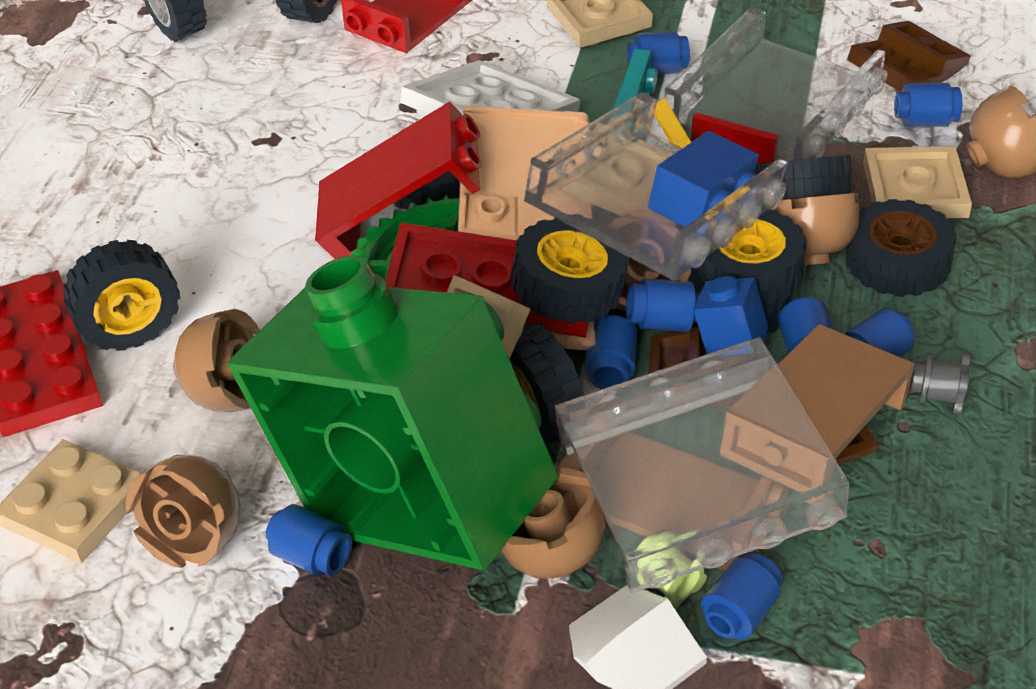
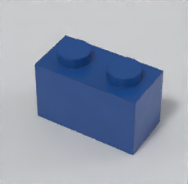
[647,131,759,233]

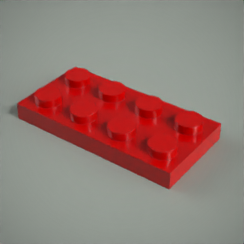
[385,223,588,338]
[0,270,103,438]

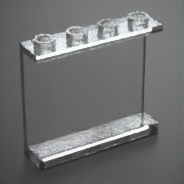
[664,7,887,162]
[524,92,788,281]
[555,337,849,594]

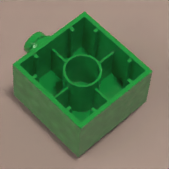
[227,256,559,571]

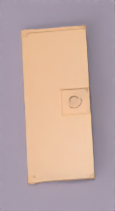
[458,106,596,350]

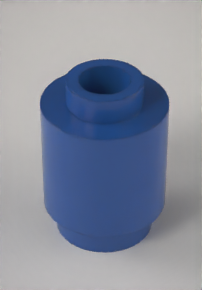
[627,32,690,74]
[894,83,962,127]
[626,279,701,332]
[778,297,834,354]
[845,308,914,357]
[584,315,638,391]
[266,504,352,576]
[701,553,783,639]

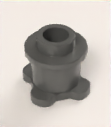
[910,352,971,415]

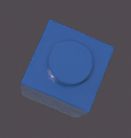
[693,276,769,360]

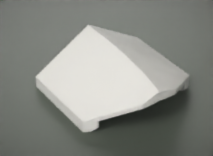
[569,584,707,689]

